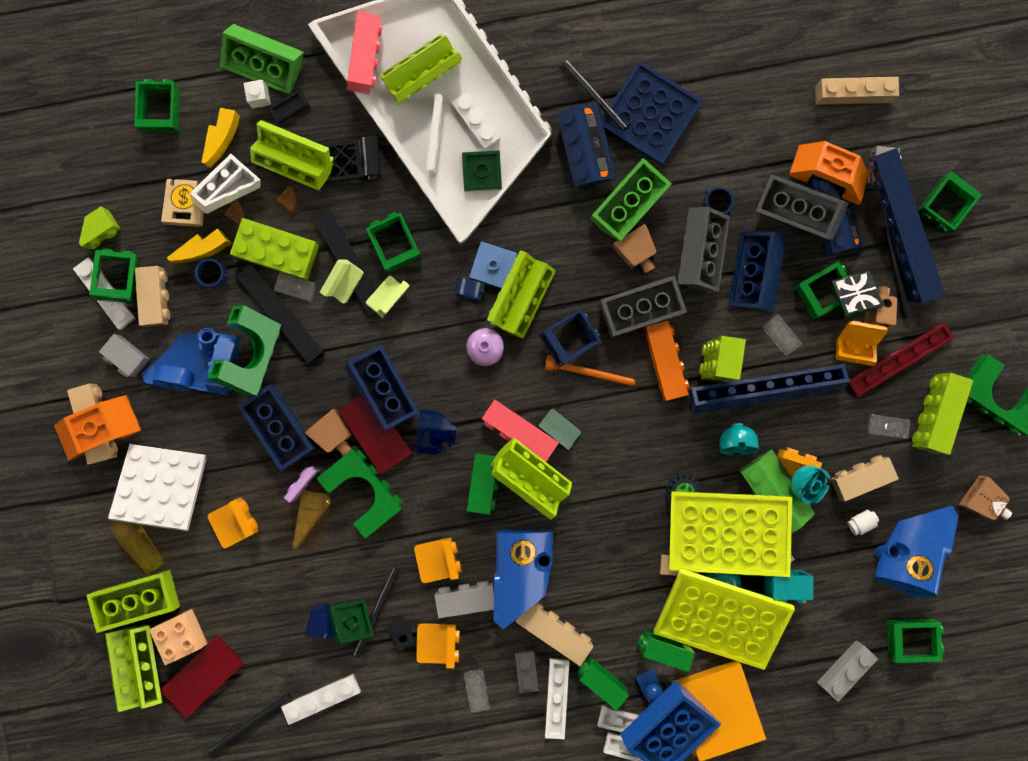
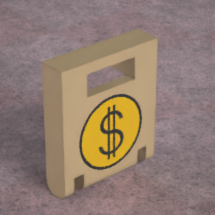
[161,179,204,227]

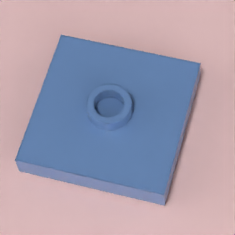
[469,241,517,289]

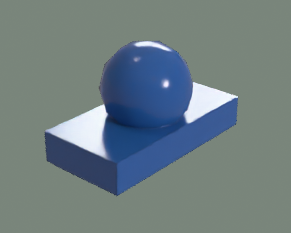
[635,668,663,706]

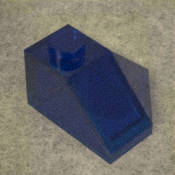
[417,410,457,455]
[305,603,334,638]

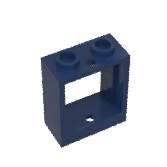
[539,309,601,368]

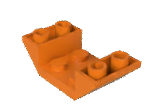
[789,141,869,205]
[54,395,141,461]

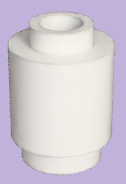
[847,509,879,536]

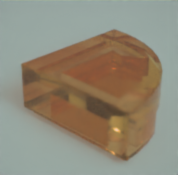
[276,186,297,213]
[224,200,245,225]

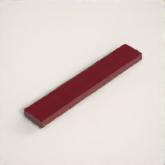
[848,322,954,398]

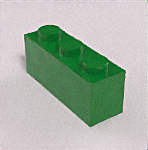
[467,453,499,515]

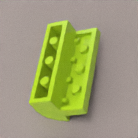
[379,33,463,105]
[250,120,333,190]
[487,250,556,339]
[491,438,572,520]
[105,624,162,712]

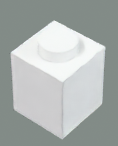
[244,80,271,109]

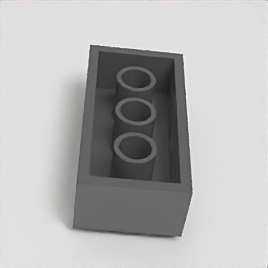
[756,174,849,240]
[678,207,730,292]
[599,276,687,338]

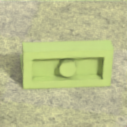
[320,260,364,304]
[366,276,410,318]

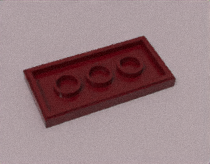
[338,396,412,475]
[160,635,244,718]

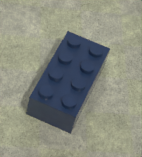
[345,345,419,434]
[238,384,317,471]

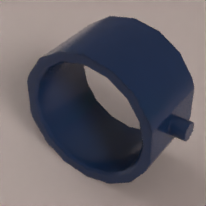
[703,186,734,215]
[194,258,229,289]
[454,278,485,301]

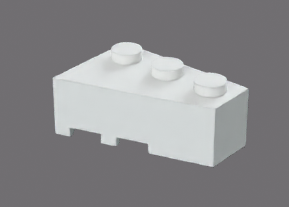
[190,154,260,214]

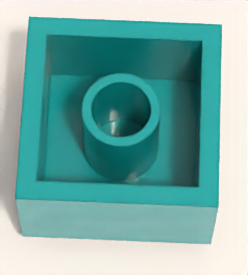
[764,570,813,603]

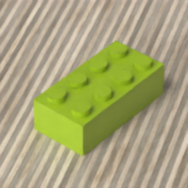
[230,218,320,281]
[699,336,746,383]
[912,373,973,455]
[86,570,180,633]

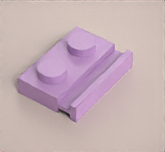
[284,466,320,502]

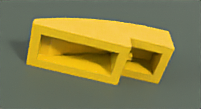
[202,108,240,168]
[167,229,232,264]

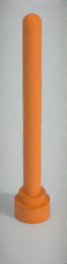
[545,355,635,386]

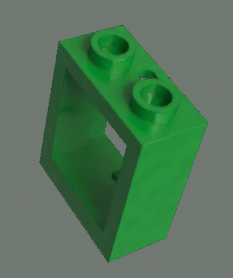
[134,79,180,133]
[918,171,982,234]
[366,212,422,273]
[89,249,139,304]
[794,261,848,319]
[887,619,944,663]
[637,630,695,672]
[577,656,629,711]

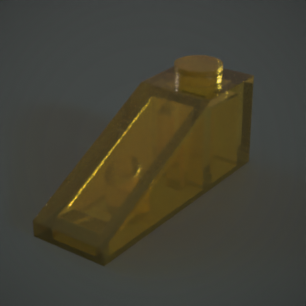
[292,489,330,549]
[110,521,165,574]

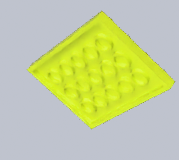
[669,491,792,577]
[654,568,795,670]

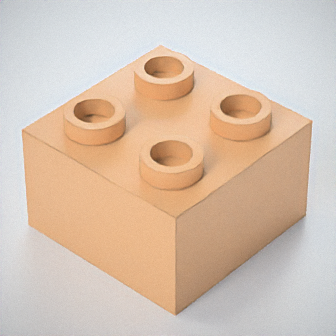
[149,609,208,665]

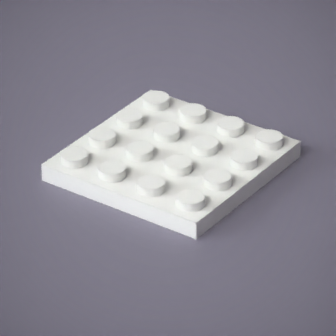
[108,444,207,531]

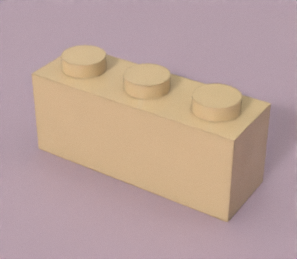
[135,266,170,327]
[831,455,899,501]

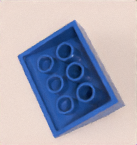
[620,681,721,761]

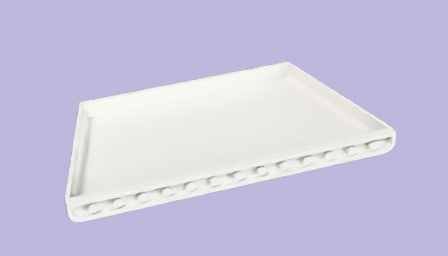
[308,0,552,244]

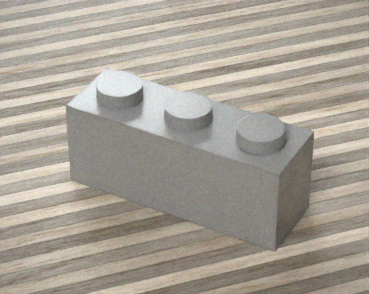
[435,581,494,618]
[817,641,878,702]

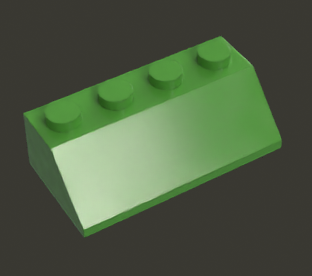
[220,24,303,94]
[590,158,672,241]
[739,449,815,534]

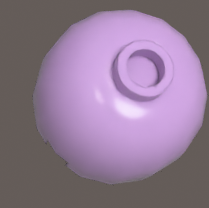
[466,328,504,366]

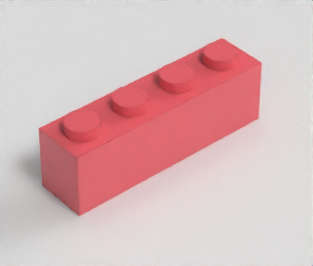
[346,11,383,94]
[482,400,559,462]

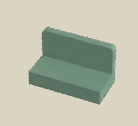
[538,409,581,450]

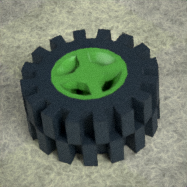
[666,474,702,503]

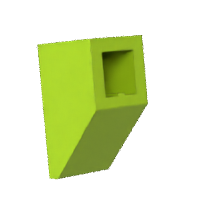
[79,207,120,250]

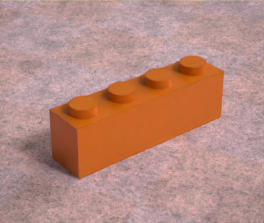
[644,321,690,401]

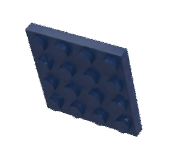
[602,60,703,166]

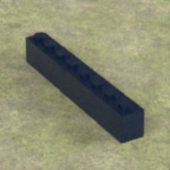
[868,148,945,303]
[689,364,850,414]

